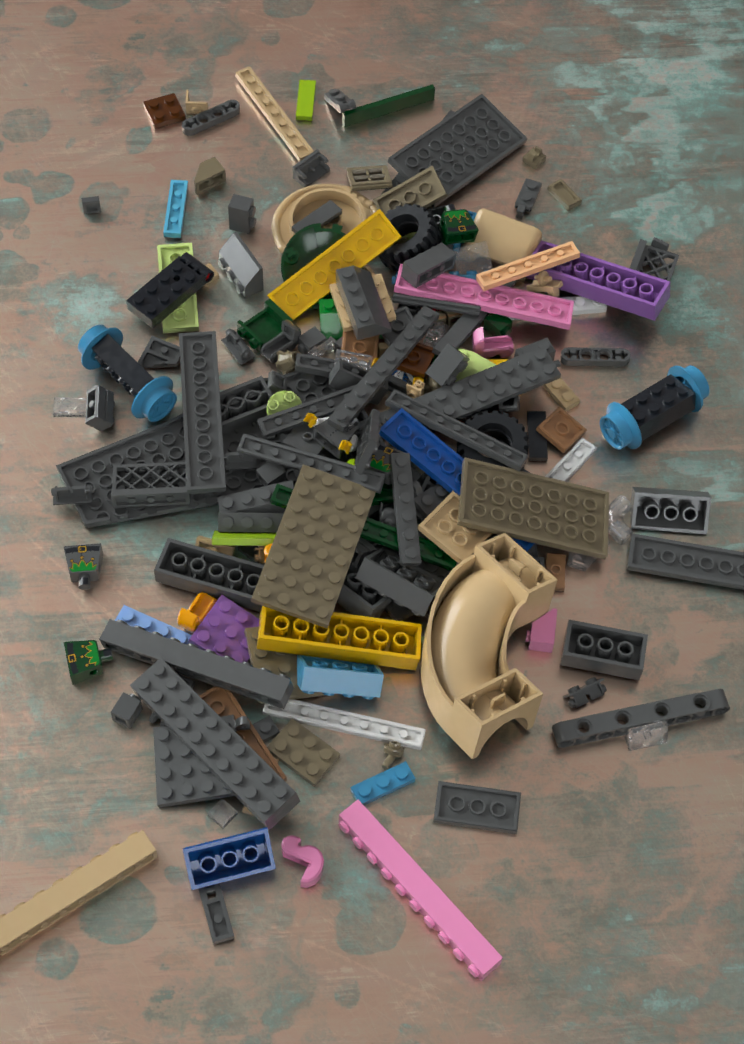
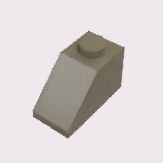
[194,157,226,195]

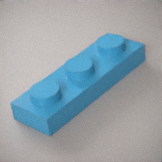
[350,761,416,805]

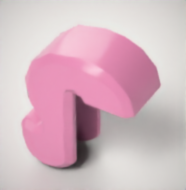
[471,327,514,358]
[281,835,324,888]

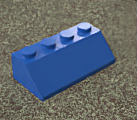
[182,827,276,890]

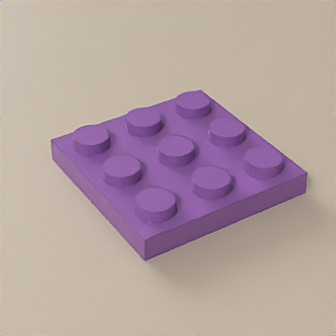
[188,595,260,663]

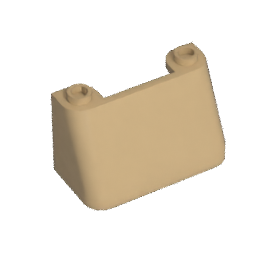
[460,209,542,282]

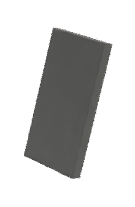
[433,781,521,834]

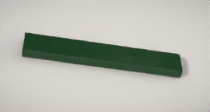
[342,84,435,127]

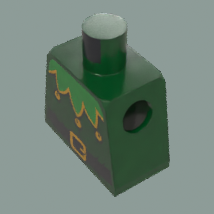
[440,204,479,245]
[64,640,113,685]

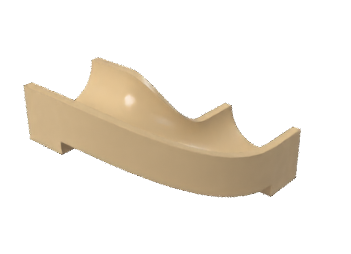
[420,533,558,759]

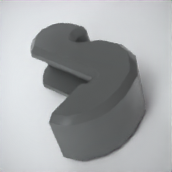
[261,319,301,363]

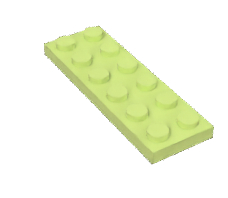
[157,243,199,334]

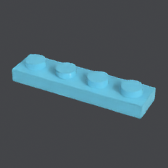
[163,180,188,238]

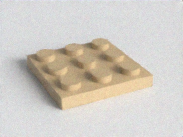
[329,273,396,332]
[418,491,493,563]

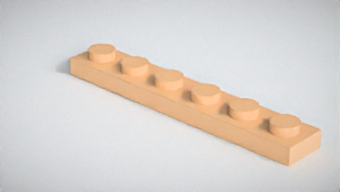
[476,241,580,292]

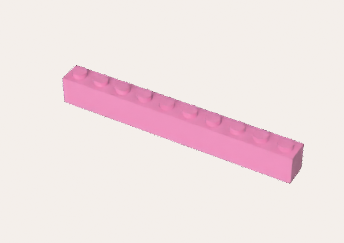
[338,799,503,981]

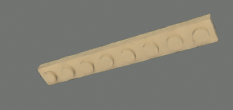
[235,66,314,162]

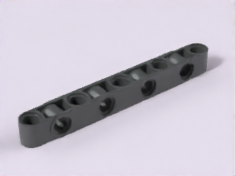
[552,689,730,748]

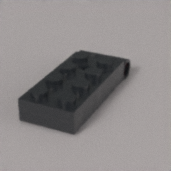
[126,252,214,329]

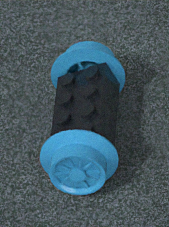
[78,325,177,422]
[600,365,709,450]

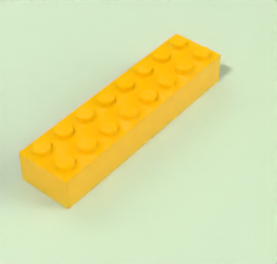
[257,606,422,670]

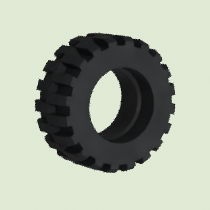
[379,204,442,271]
[457,411,529,469]

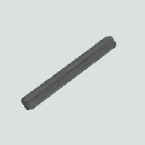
[392,293,481,316]

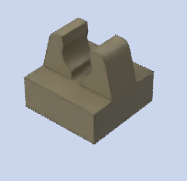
[522,146,546,170]

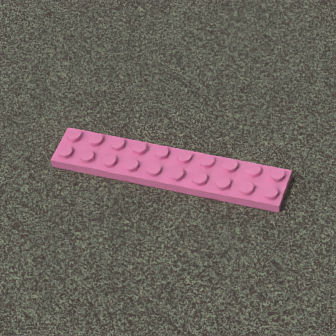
[394,263,574,330]

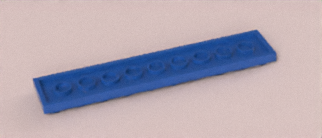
[379,408,535,552]

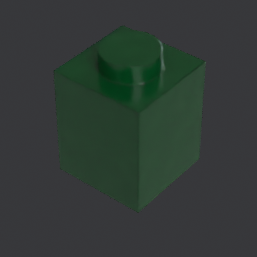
[483,313,513,336]

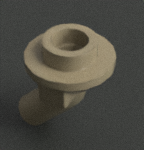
[382,741,404,770]

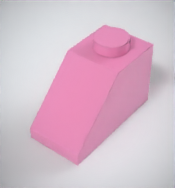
[525,608,557,653]

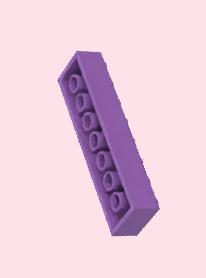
[526,240,670,321]

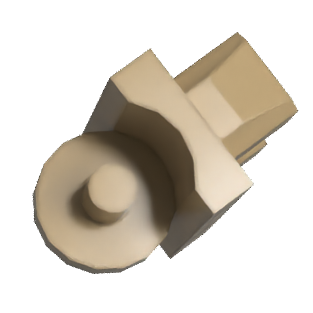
[526,270,563,297]

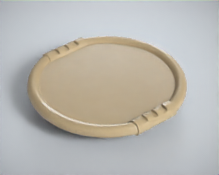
[272,184,377,254]

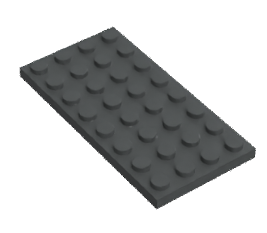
[387,94,528,208]

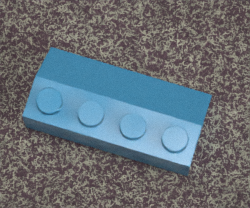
[297,655,384,700]

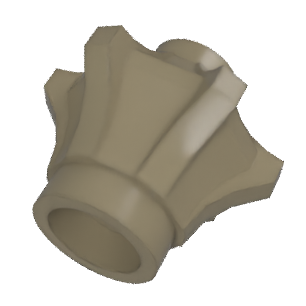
[275,350,299,375]

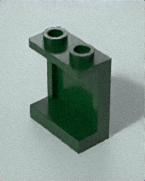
[237,299,293,354]

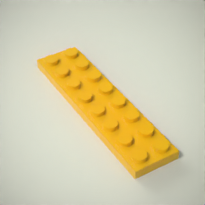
[267,209,402,321]

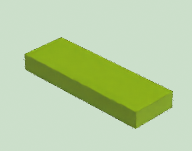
[296,80,316,121]

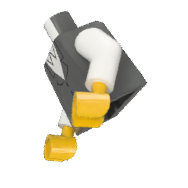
[303,413,359,459]

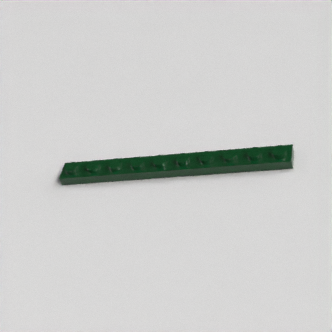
[270,484,457,571]

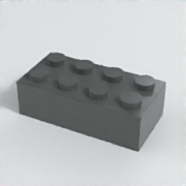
[560,620,648,680]

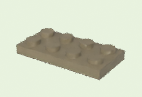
[373,166,448,215]

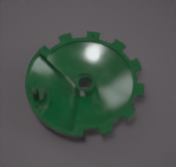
[281,223,364,309]

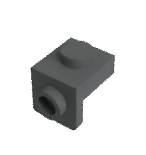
[644,237,669,268]

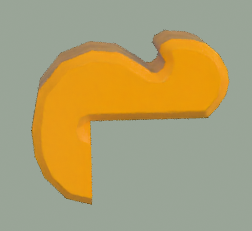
[177,592,217,634]

